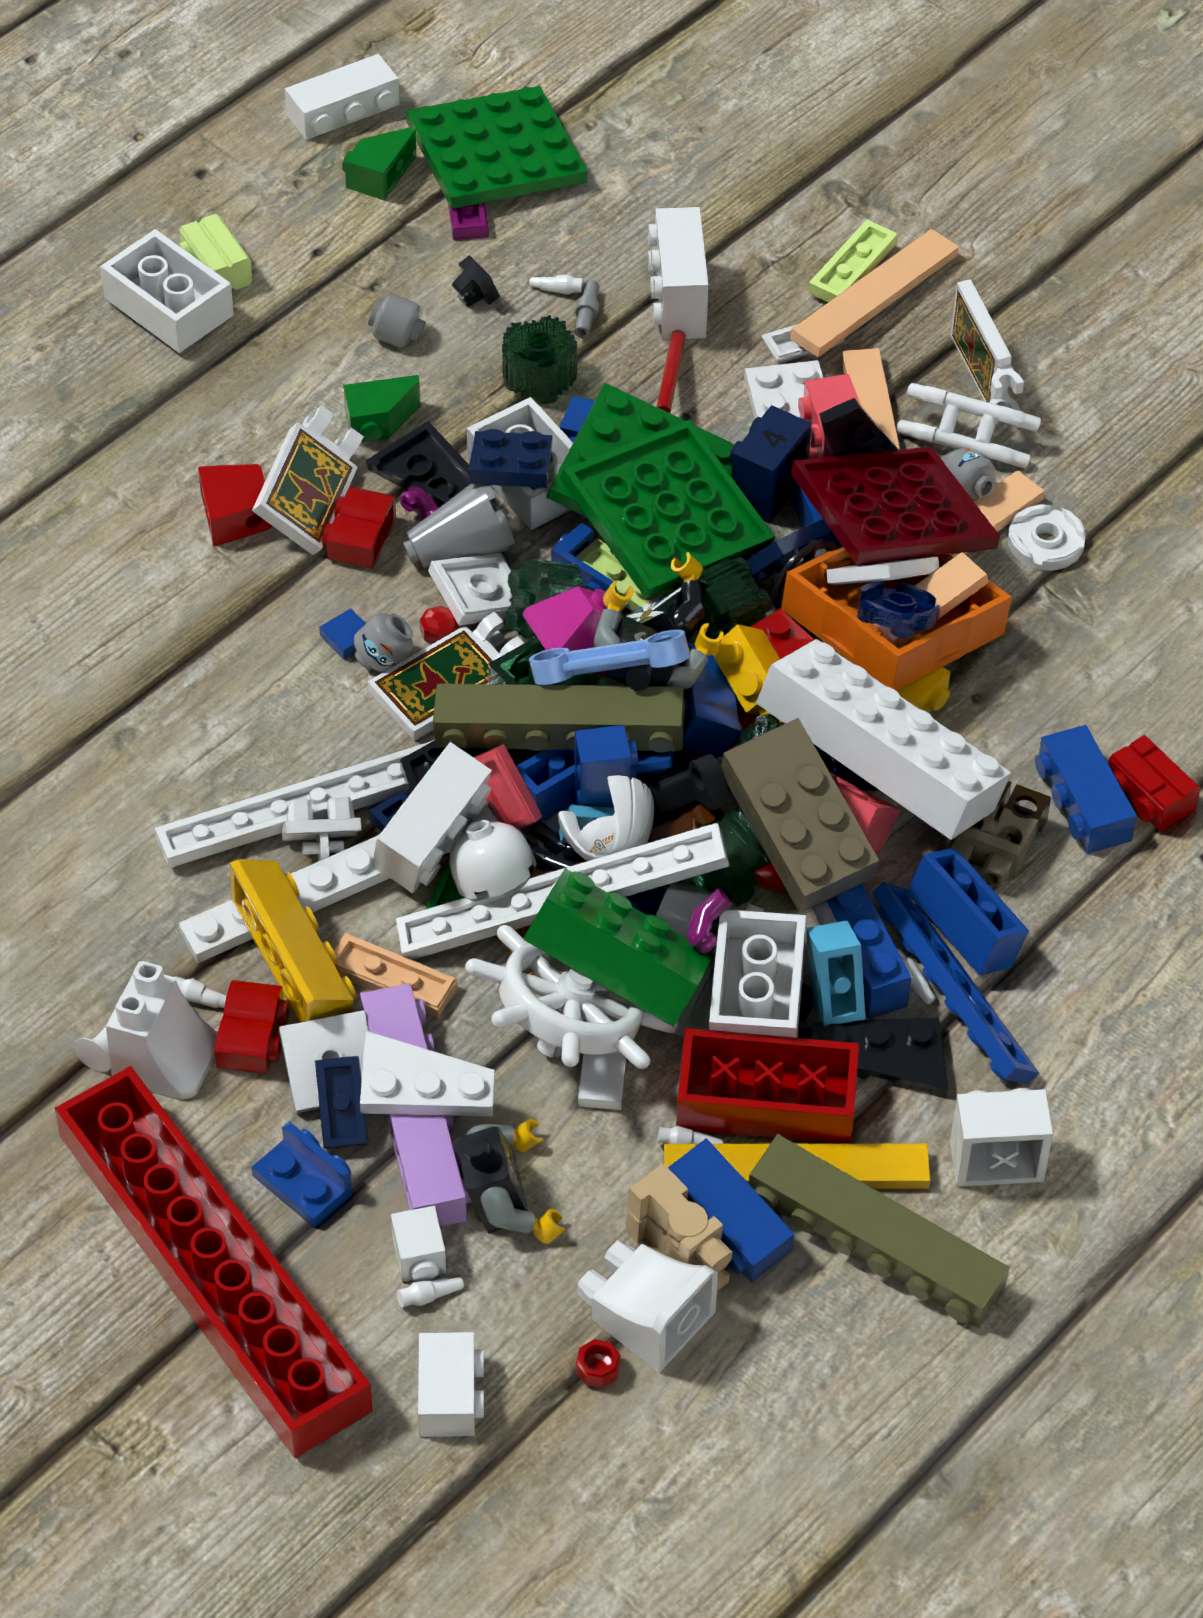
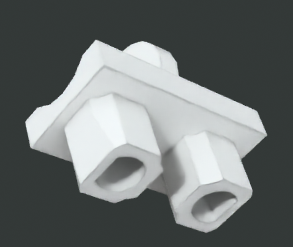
[282,797,362,861]

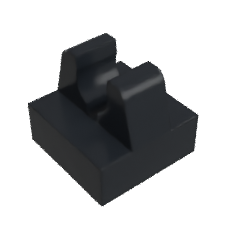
[452,255,500,307]

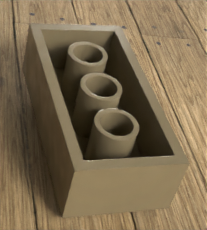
[721,718,880,913]

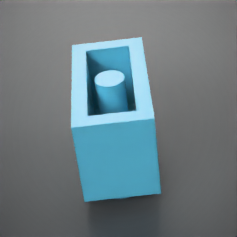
[806,921,866,1027]

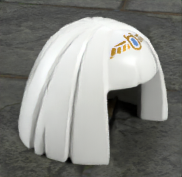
[558,775,654,861]

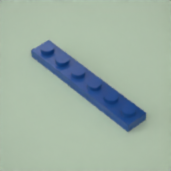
[872,882,1039,1085]

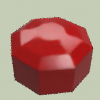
[420,606,459,644]
[576,1339,621,1388]

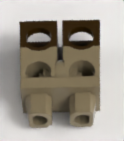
[946,781,1051,888]

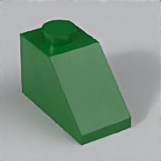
[342,128,417,200]
[343,375,421,442]

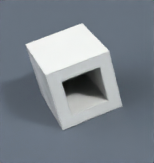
[391,1206,446,1283]

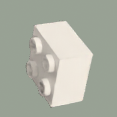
[950,1088,1053,1187]

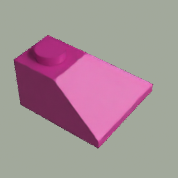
[522,586,621,680]

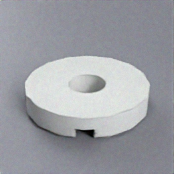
[1008,504,1086,571]

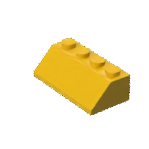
[230,859,357,1023]

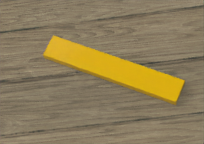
[664,1143,930,1189]

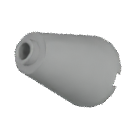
[402,484,515,568]

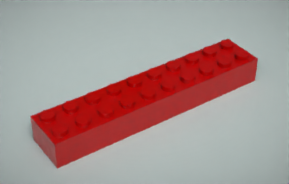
[55,1066,373,1458]

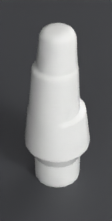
[529,274,585,295]
[897,949,936,1004]
[175,976,226,1008]
[657,1126,724,1145]
[397,1277,464,1307]

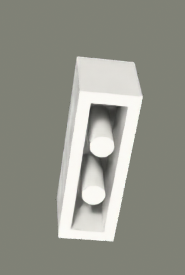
[285,54,400,140]

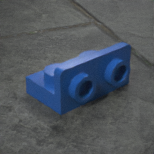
[251,1122,352,1228]

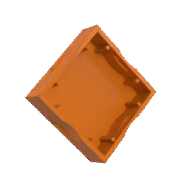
[781,547,1012,691]

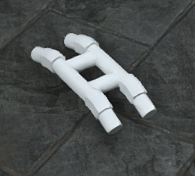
[896,383,1041,469]

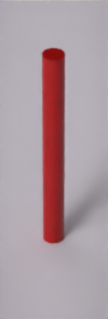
[656,330,686,413]

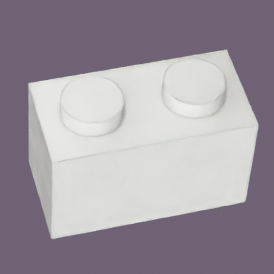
[418,1332,484,1437]

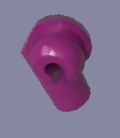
[400,487,440,519]
[686,888,732,953]

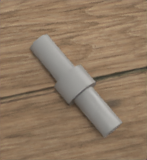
[575,280,600,338]

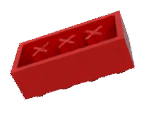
[676,1028,859,1143]

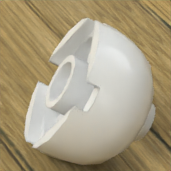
[449,820,537,899]

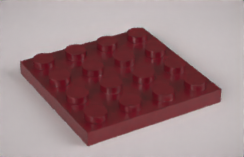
[791,446,1000,565]

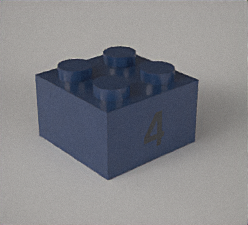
[729,405,812,524]

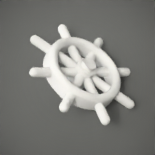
[465,925,679,1069]

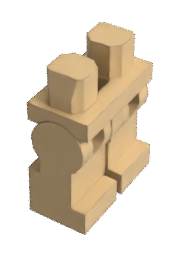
[626,1163,732,1291]

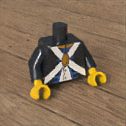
[625,552,705,643]

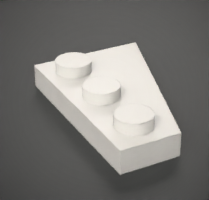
[360,1031,495,1117]

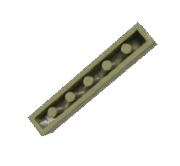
[433,684,685,753]
[749,1134,1010,1328]

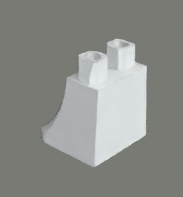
[106,961,217,1100]
[577,1240,718,1373]

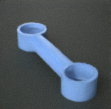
[529,630,690,685]

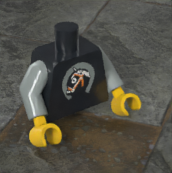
[594,580,724,691]
[456,1118,566,1244]

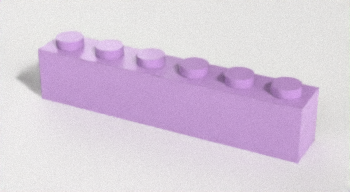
[360,983,472,1226]

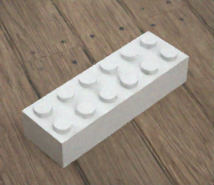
[756,639,1011,840]

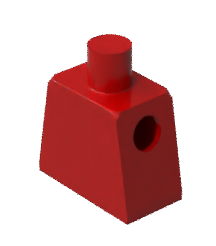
[198,464,272,546]

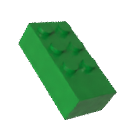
[523,868,714,1027]

